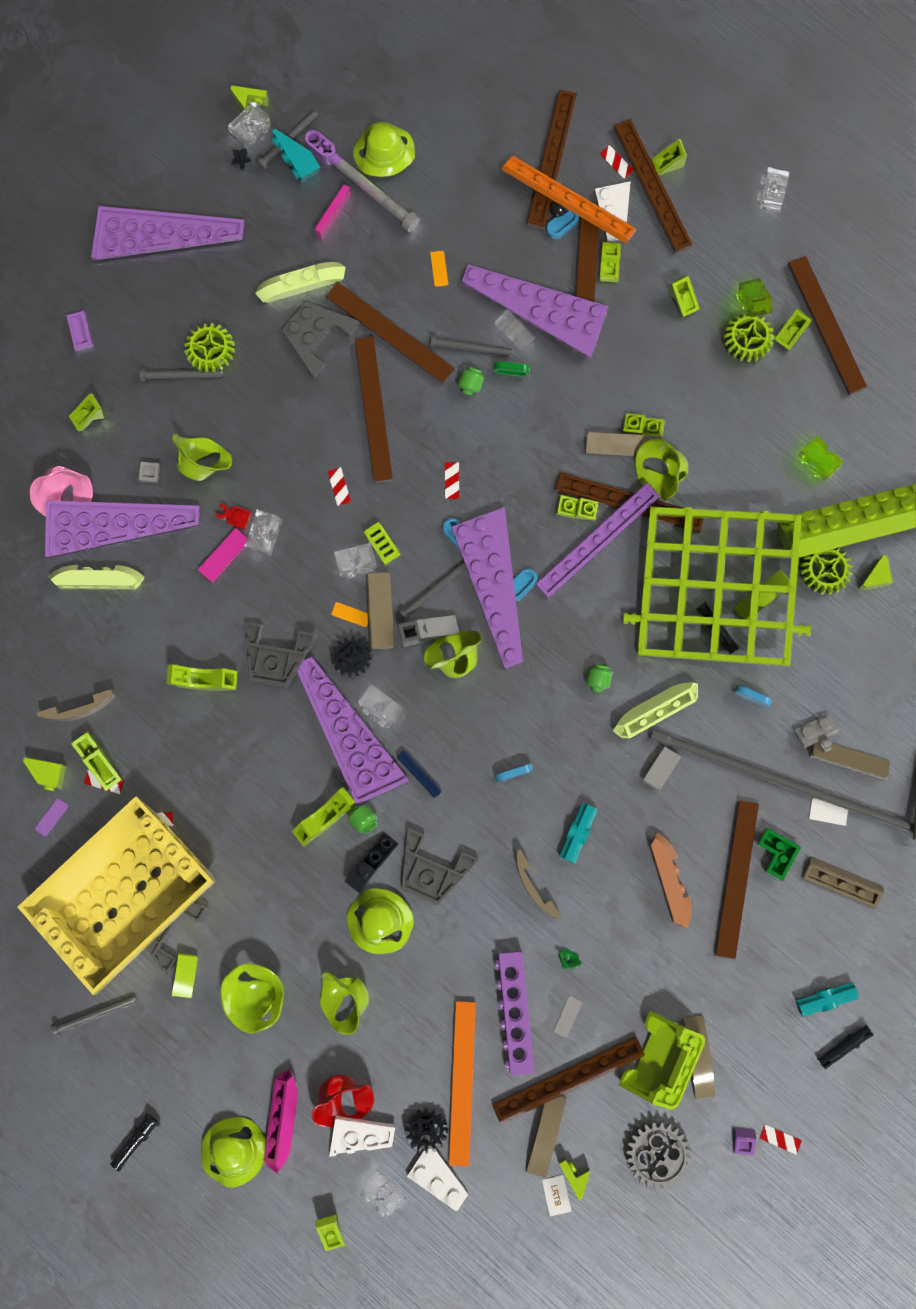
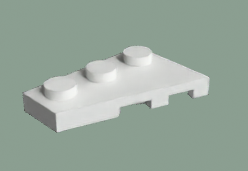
[594,181,630,242]
[329,1116,395,1157]
[407,1149,468,1212]

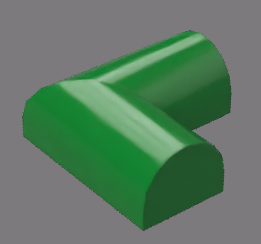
[757,828,801,881]

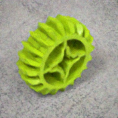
[723,312,775,362]
[184,323,235,372]
[800,547,853,595]

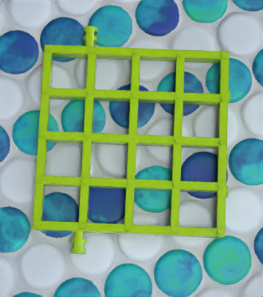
[624,507,811,667]

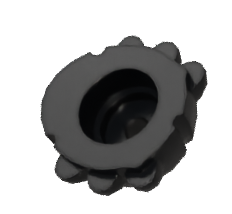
[549,201,569,218]

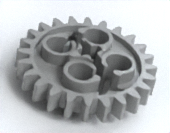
[626,1121,692,1190]

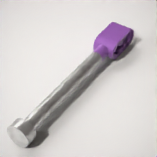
[305,130,421,232]

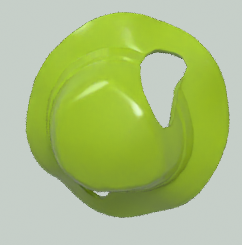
[353,122,415,177]
[172,433,232,481]
[635,439,688,501]
[423,631,482,678]
[347,888,414,954]
[221,963,284,1034]
[320,972,369,1035]
[201,1117,266,1188]

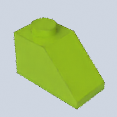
[23,757,66,792]

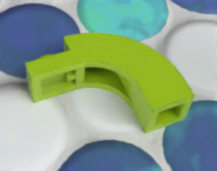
[166,664,237,691]
[292,787,355,847]

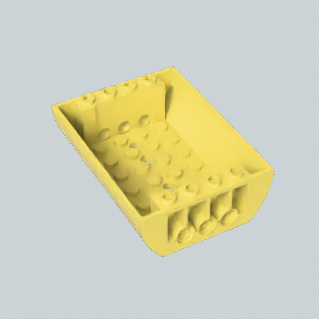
[18,796,216,995]

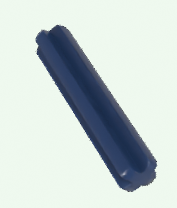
[397,751,442,798]

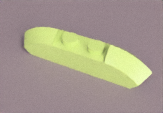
[255,262,345,303]
[48,565,145,590]
[613,682,698,739]

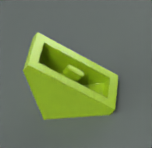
[652,139,687,175]
[859,554,893,591]

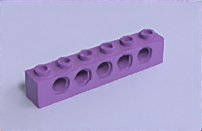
[495,951,535,1076]

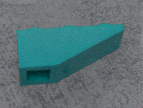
[271,129,320,183]

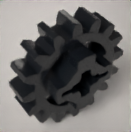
[331,636,373,679]
[405,1108,448,1154]

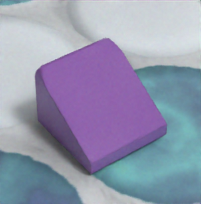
[733,1128,757,1155]

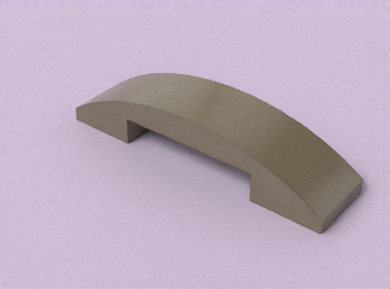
[36,689,116,721]
[516,849,561,919]
[683,1015,715,1099]
[526,1096,566,1178]

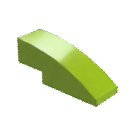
[733,569,790,620]
[71,730,122,791]

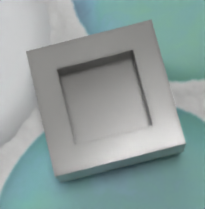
[138,462,161,483]

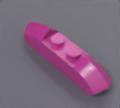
[264,1070,297,1174]

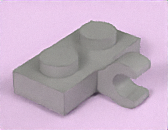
[795,714,839,753]

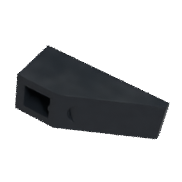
[344,832,398,894]

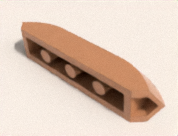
[649,832,692,929]

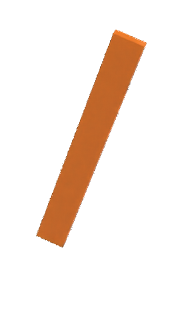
[502,155,636,244]
[449,1001,476,1166]

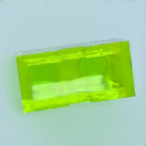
[736,278,772,317]
[798,436,844,482]

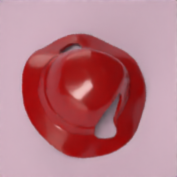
[312,1074,374,1128]

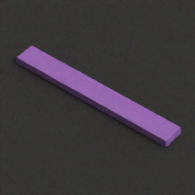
[535,483,660,598]

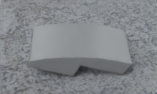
[643,747,681,791]

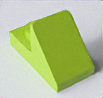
[230,85,269,116]
[669,275,700,317]
[775,309,812,350]
[69,394,104,431]
[558,1158,590,1201]
[315,1214,345,1251]

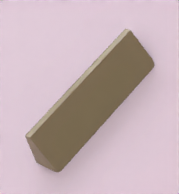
[586,432,663,458]
[367,573,394,650]
[810,742,890,780]
[803,857,884,908]

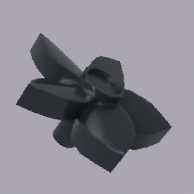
[232,148,252,170]

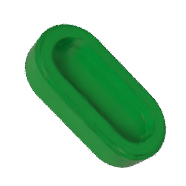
[493,361,531,377]

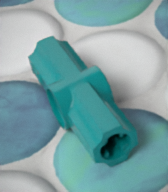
[560,803,598,864]
[796,982,859,1017]

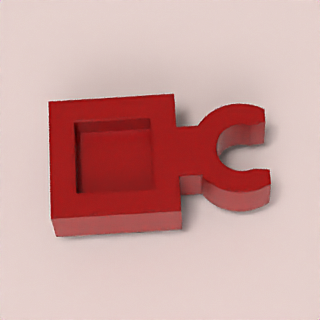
[216,504,252,530]

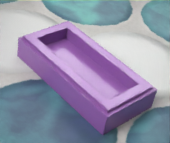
[66,310,94,351]

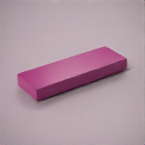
[315,185,351,239]
[198,528,251,583]

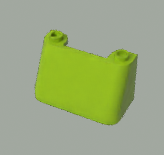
[618,1011,705,1110]

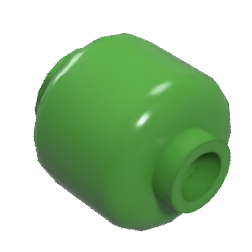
[457,367,484,396]
[586,663,613,692]
[349,805,378,834]

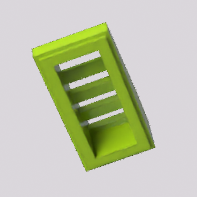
[363,522,401,565]

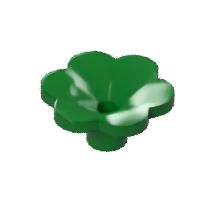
[558,949,581,970]

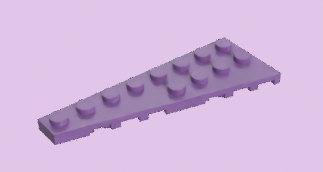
[91,206,245,260]
[462,264,608,359]
[45,500,200,557]
[452,507,523,669]
[297,657,409,805]

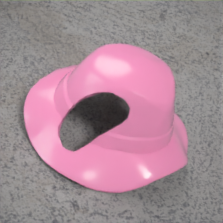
[30,466,93,517]

